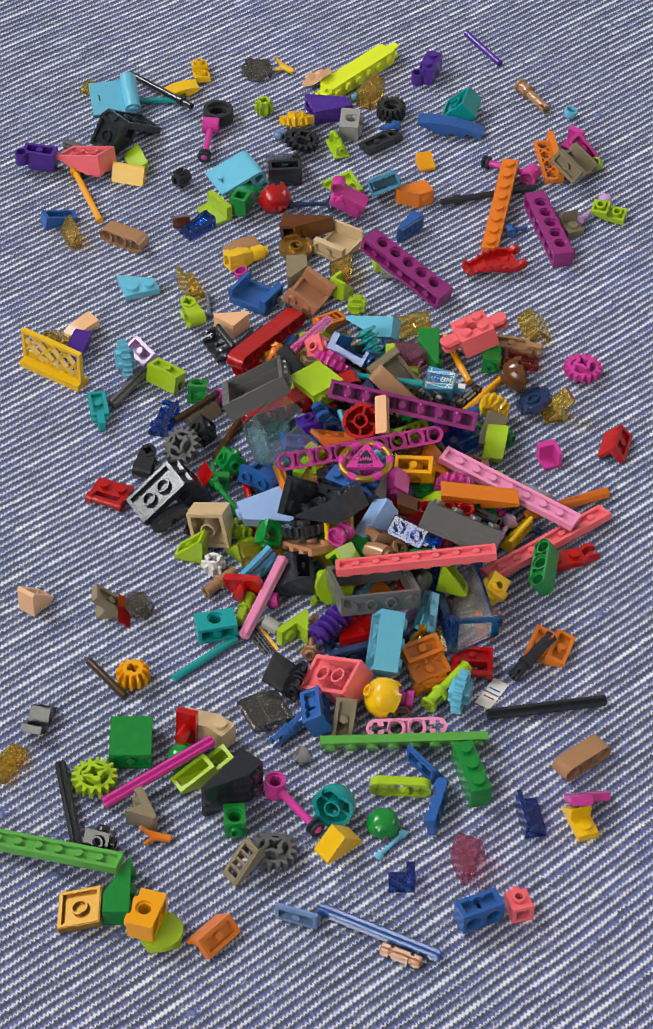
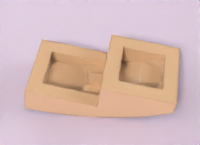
[61,311,100,342]

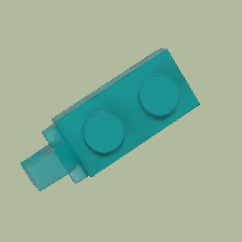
[87,391,110,432]

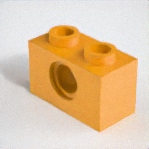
[394,455,436,484]
[124,888,168,943]

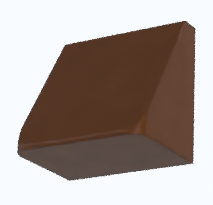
[171,214,190,228]
[397,492,418,515]

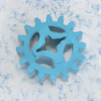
[113,339,136,379]
[448,669,474,715]

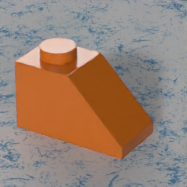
[395,179,434,208]

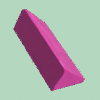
[567,131,600,158]

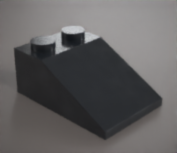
[201,749,264,817]

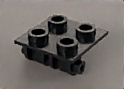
[262,651,309,703]

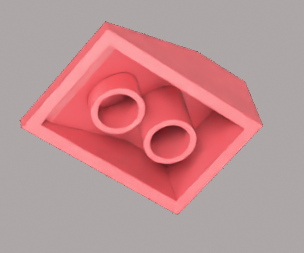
[56,146,117,177]
[299,654,374,704]

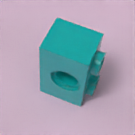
[193,607,238,645]

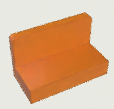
[186,913,241,959]

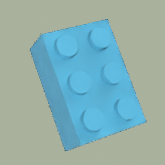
[366,608,408,678]

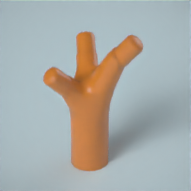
[139,825,172,846]

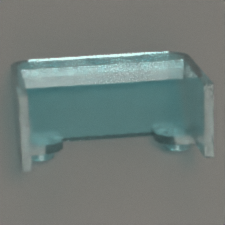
[243,394,318,466]

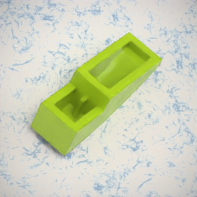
[170,744,234,794]

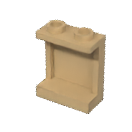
[313,219,364,265]

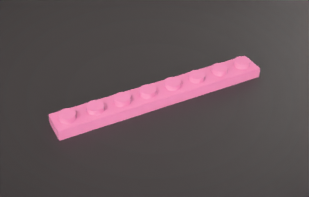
[438,446,581,531]

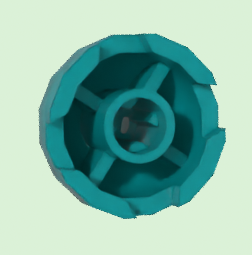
[312,784,356,827]

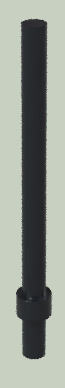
[131,71,194,109]
[440,184,536,205]

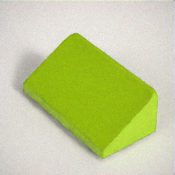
[123,144,148,172]
[482,424,509,464]

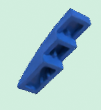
[417,113,485,140]

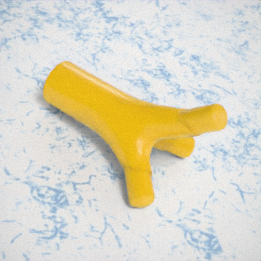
[274,56,295,75]

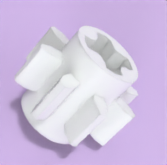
[201,552,226,577]

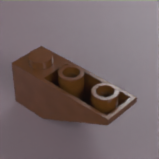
[279,214,335,239]

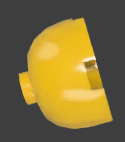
[363,677,402,719]

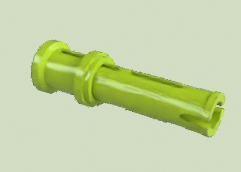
[421,661,472,713]

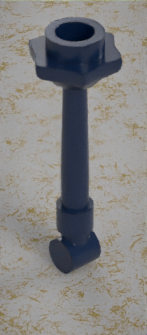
[288,195,335,212]

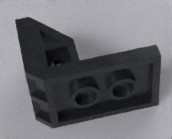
[89,108,162,156]
[126,459,213,526]
[277,475,358,527]

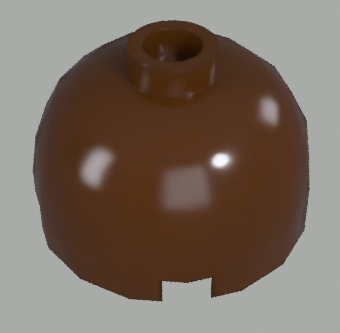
[500,356,530,393]

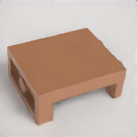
[282,266,336,320]

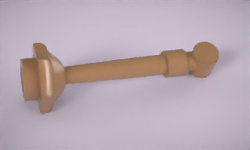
[300,613,321,661]

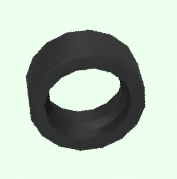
[203,100,234,127]

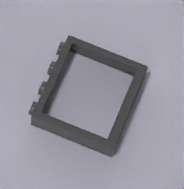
[221,355,292,422]
[326,565,421,617]

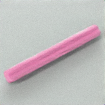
[239,555,288,640]

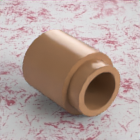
[363,541,393,557]

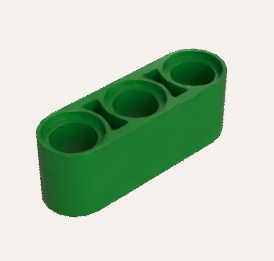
[529,538,559,596]

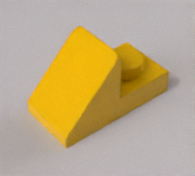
[562,805,599,842]

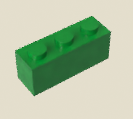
[451,740,492,808]

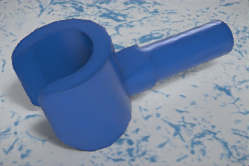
[505,224,527,238]

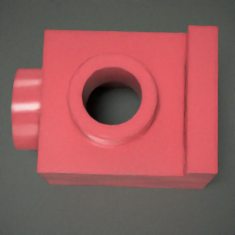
[504,886,535,924]

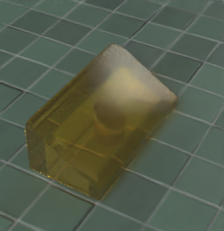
[60,215,82,250]
[396,311,432,338]

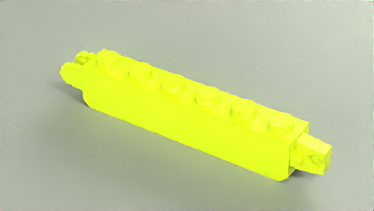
[315,43,398,96]

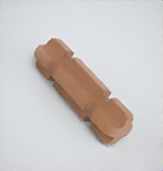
[379,942,423,969]

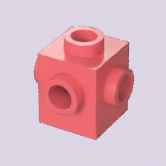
[304,332,331,356]

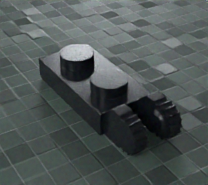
[359,129,404,155]

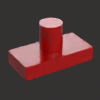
[222,573,264,602]
[174,706,199,745]

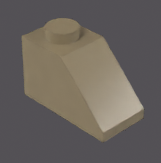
[286,254,311,289]

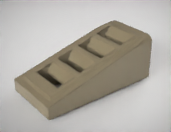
[222,837,266,887]

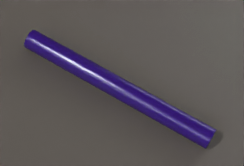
[464,31,503,66]

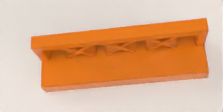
[533,131,565,184]

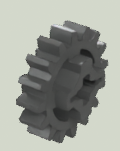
[161,425,202,464]
[250,829,297,873]

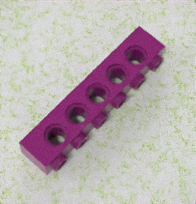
[524,191,575,268]
[360,228,453,310]

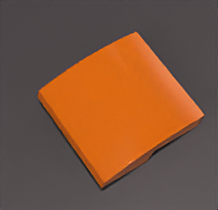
[523,624,576,668]
[401,632,452,685]

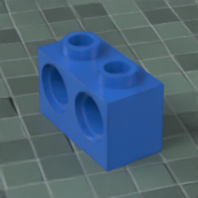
[300,685,333,738]
[453,887,505,934]

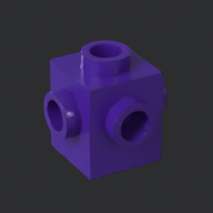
[295,411,326,435]

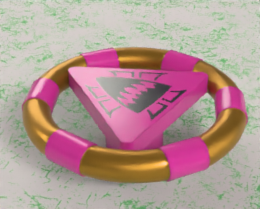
[338,440,394,483]

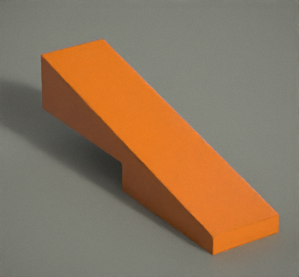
[441,481,519,509]

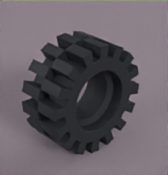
[377,96,406,123]

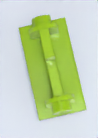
[325,130,350,159]

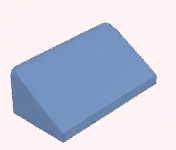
[275,902,322,930]

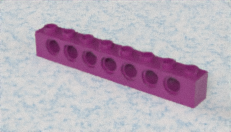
[328,379,479,432]

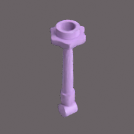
[577,192,612,225]
[496,514,519,552]

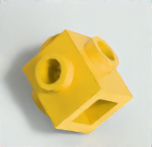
[477,571,511,606]

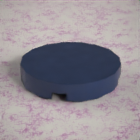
[516,386,552,415]

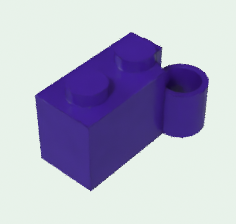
[411,51,443,86]
[15,142,59,172]

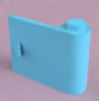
[88,72,141,117]
[205,151,267,197]

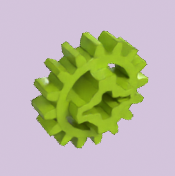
[71,757,118,799]

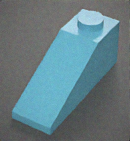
[346,316,401,343]

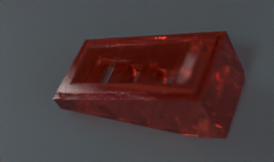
[500,348,539,372]

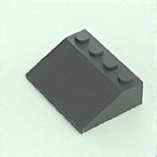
[418,499,502,546]

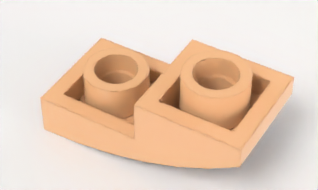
[302,67,332,86]

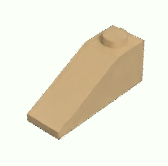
[175,708,236,749]

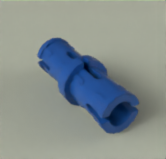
[270,712,304,749]

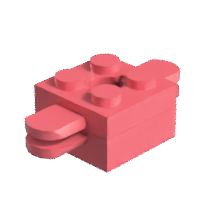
[440,310,509,359]

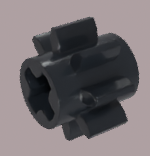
[171,167,192,189]

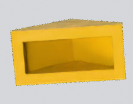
[314,824,362,864]

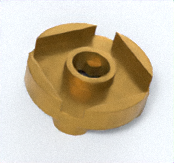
[279,234,313,261]

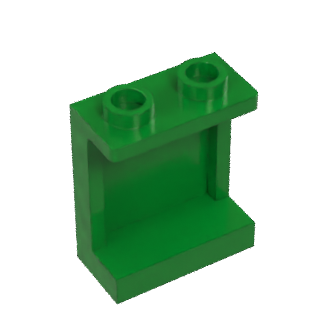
[109,716,154,769]

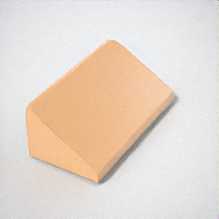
[375,395,390,435]

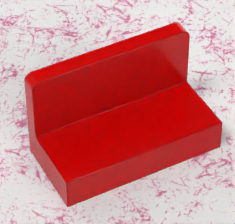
[597,424,633,463]

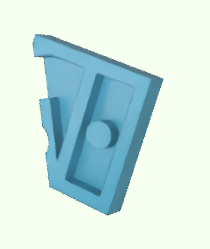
[117,275,160,301]
[412,590,440,633]

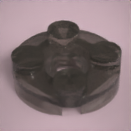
[241,58,272,82]

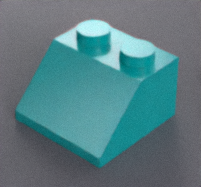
[441,86,482,122]

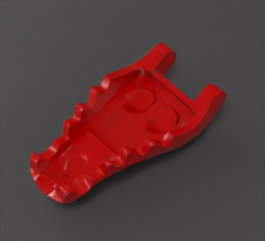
[462,244,528,275]

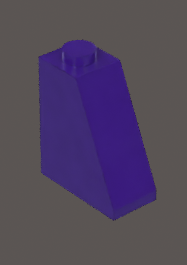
[305,94,353,125]

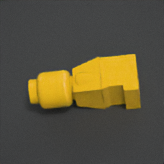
[223,244,269,271]

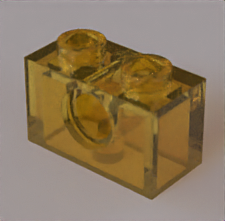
[357,74,385,110]

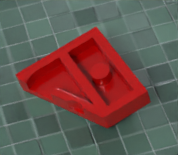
[339,614,372,647]

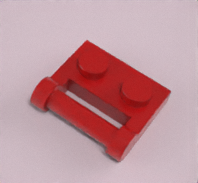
[85,477,134,512]
[452,645,493,680]

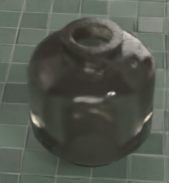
[125,591,154,621]

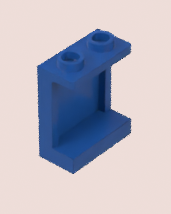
[229,271,284,317]
[326,331,382,368]
[238,448,293,492]

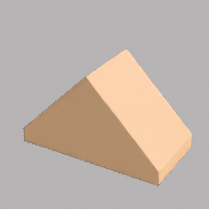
[214,311,249,339]
[17,586,54,617]

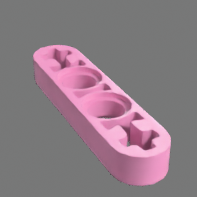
[366,717,447,734]

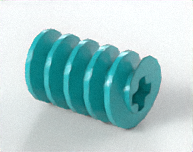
[356,325,386,356]

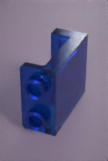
[387,515,443,550]

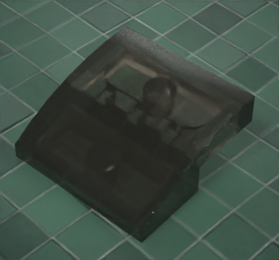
[236,690,294,733]

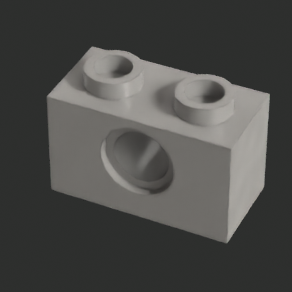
[339,108,364,141]

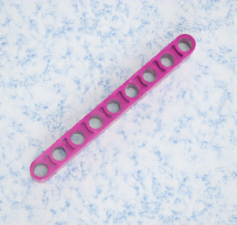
[276,426,443,471]

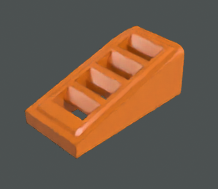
[313,310,348,334]

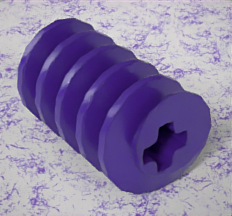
[308,604,353,646]

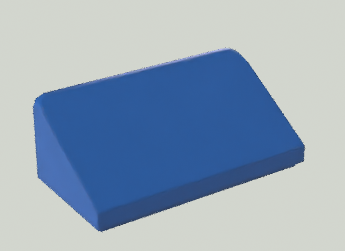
[406,744,444,785]

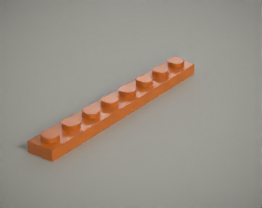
[481,159,519,252]

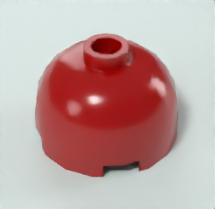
[257,181,291,214]
[342,402,376,440]

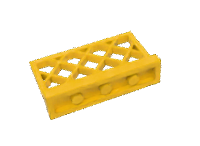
[20,327,89,392]

